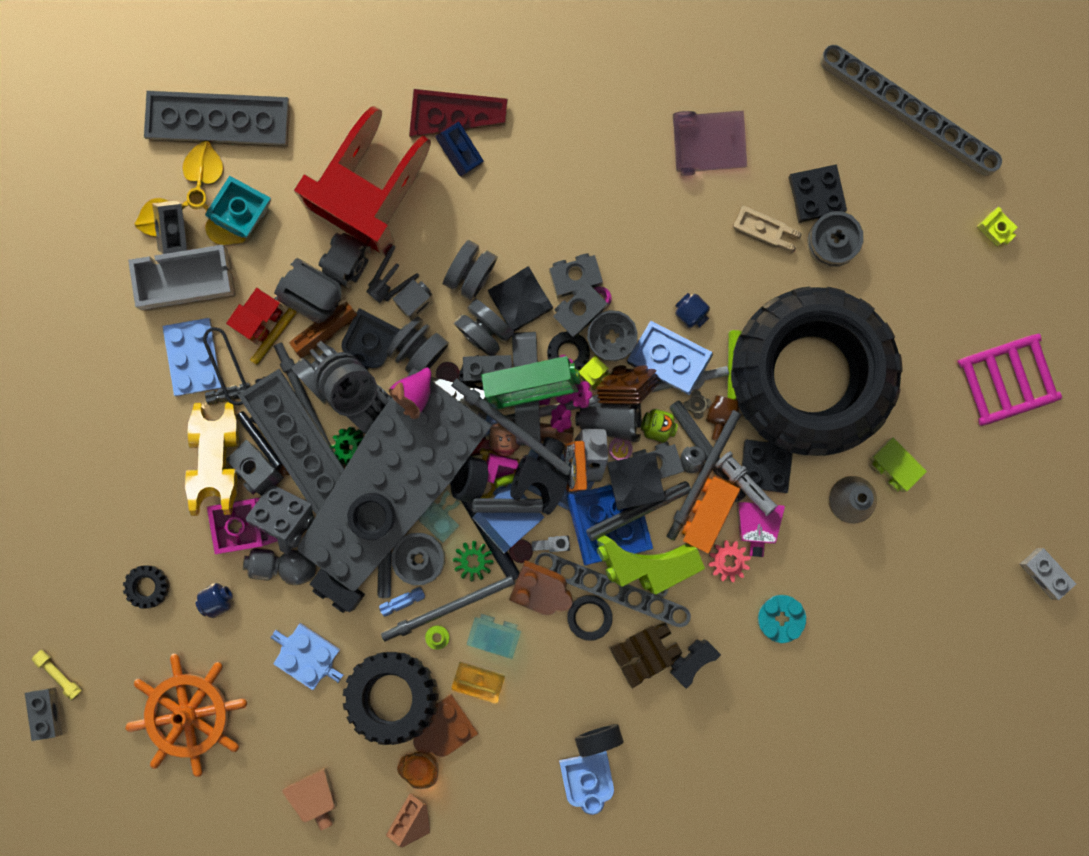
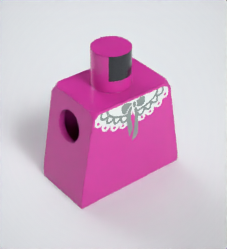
[737,502,785,557]

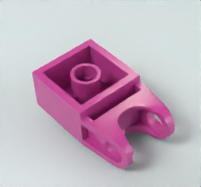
[207,497,278,554]

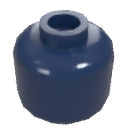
[675,293,710,328]
[195,583,233,618]

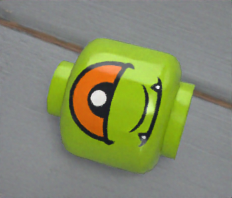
[641,409,678,443]

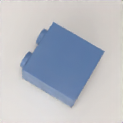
[473,484,544,553]

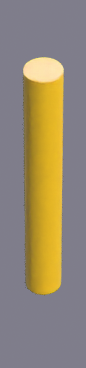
[250,308,297,365]

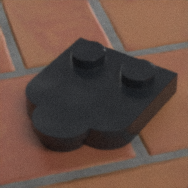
[341,308,401,370]

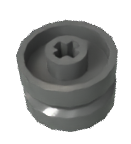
[807,211,864,267]
[442,240,498,302]
[453,298,514,356]
[391,533,445,585]

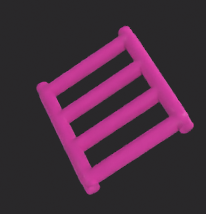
[958,333,1062,426]

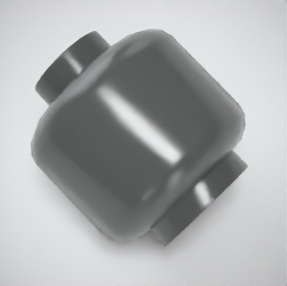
[243,548,279,581]

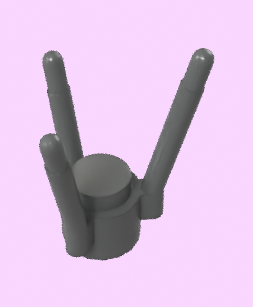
[366,245,419,303]

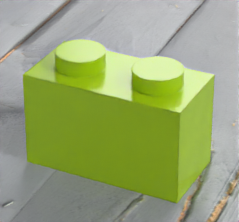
[869,437,927,492]

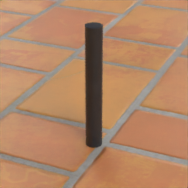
[236,411,283,470]

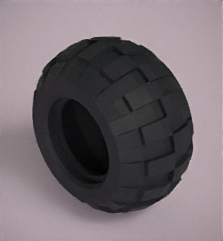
[731,286,903,456]

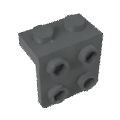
[246,485,315,555]

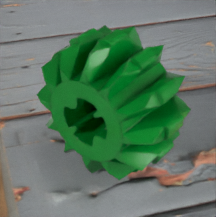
[330,427,364,466]
[453,541,494,582]

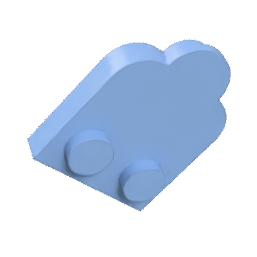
[559,751,614,815]

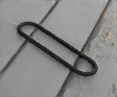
[203,327,248,405]

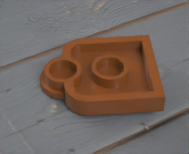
[509,560,573,615]
[413,694,479,757]

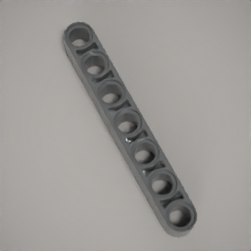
[535,552,691,627]

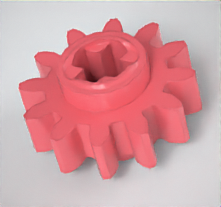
[708,540,751,582]

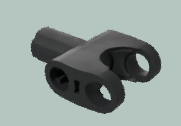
[510,437,569,515]

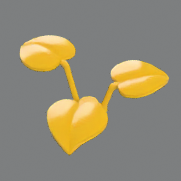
[134,141,245,245]

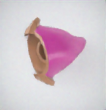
[389,367,432,419]

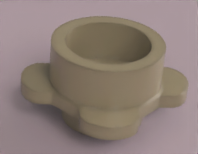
[683,390,712,419]

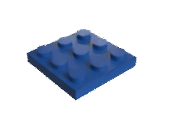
[566,485,653,566]

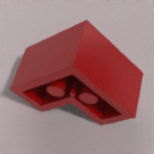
[226,287,283,345]

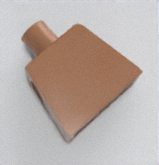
[282,768,337,831]

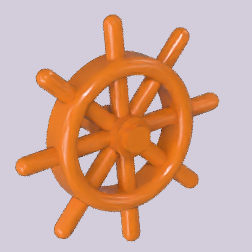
[125,654,247,777]

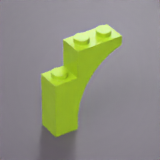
[596,535,705,595]

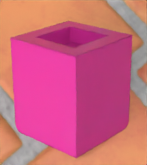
[486,453,519,483]

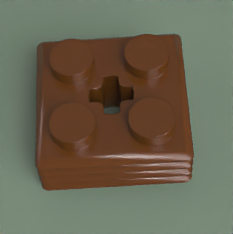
[595,365,659,404]

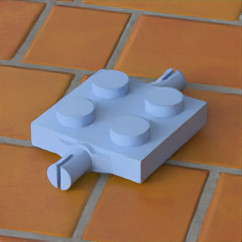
[271,623,343,690]

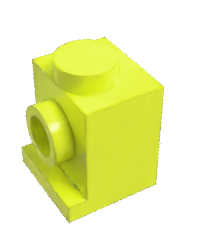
[977,207,1018,246]
[579,355,610,391]

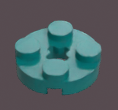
[757,595,806,643]

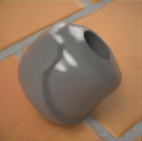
[680,446,706,473]

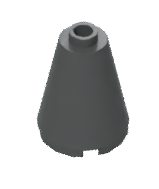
[575,403,642,442]
[829,476,877,523]

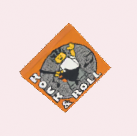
[564,441,587,492]

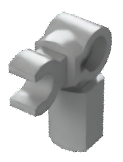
[532,536,570,552]

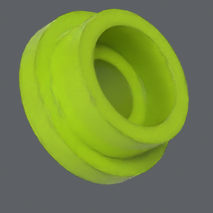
[425,626,449,650]

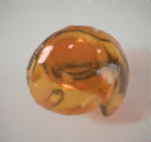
[397,752,439,789]

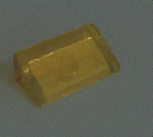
[451,662,505,704]

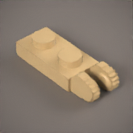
[733,206,802,252]

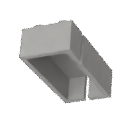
[128,245,235,310]

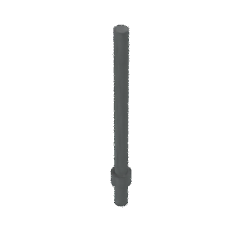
[274,342,333,450]
[451,378,571,475]
[667,410,742,541]
[381,575,515,642]

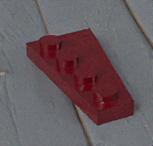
[409,89,508,137]

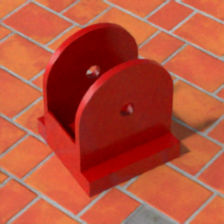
[294,106,431,256]

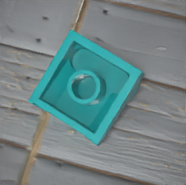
[205,175,271,238]

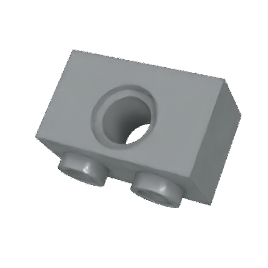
[1020,548,1076,600]

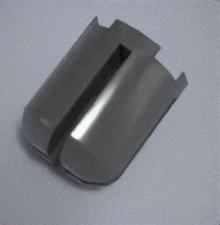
[274,258,343,323]

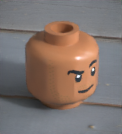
[489,420,520,456]

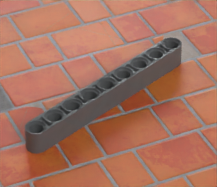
[820,45,1002,176]

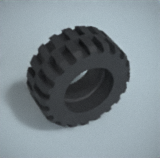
[343,652,439,745]

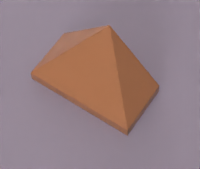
[386,794,430,848]

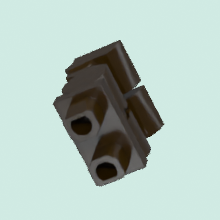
[608,623,682,689]

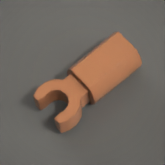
[540,423,574,443]

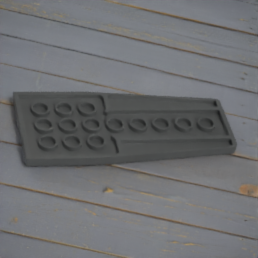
[298,368,492,591]

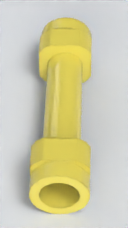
[31,650,82,701]

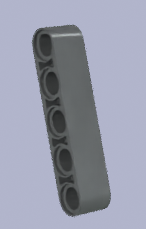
[512,332,541,446]

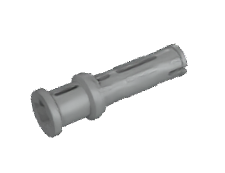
[715,451,778,516]

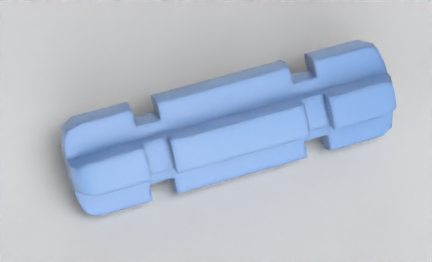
[379,587,425,617]

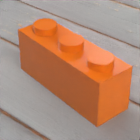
[681,475,741,554]

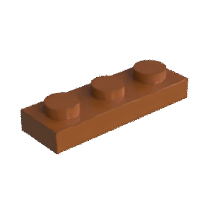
[289,299,357,358]

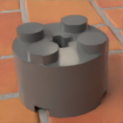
[319,233,371,288]

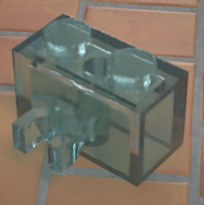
[418,491,460,543]
[466,614,521,659]

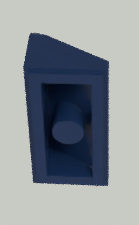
[435,121,484,176]

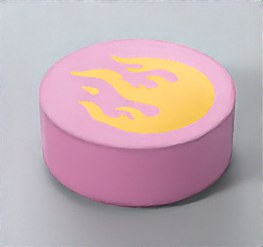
[609,438,633,460]

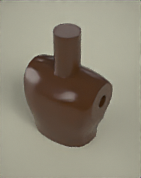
[706,395,739,441]

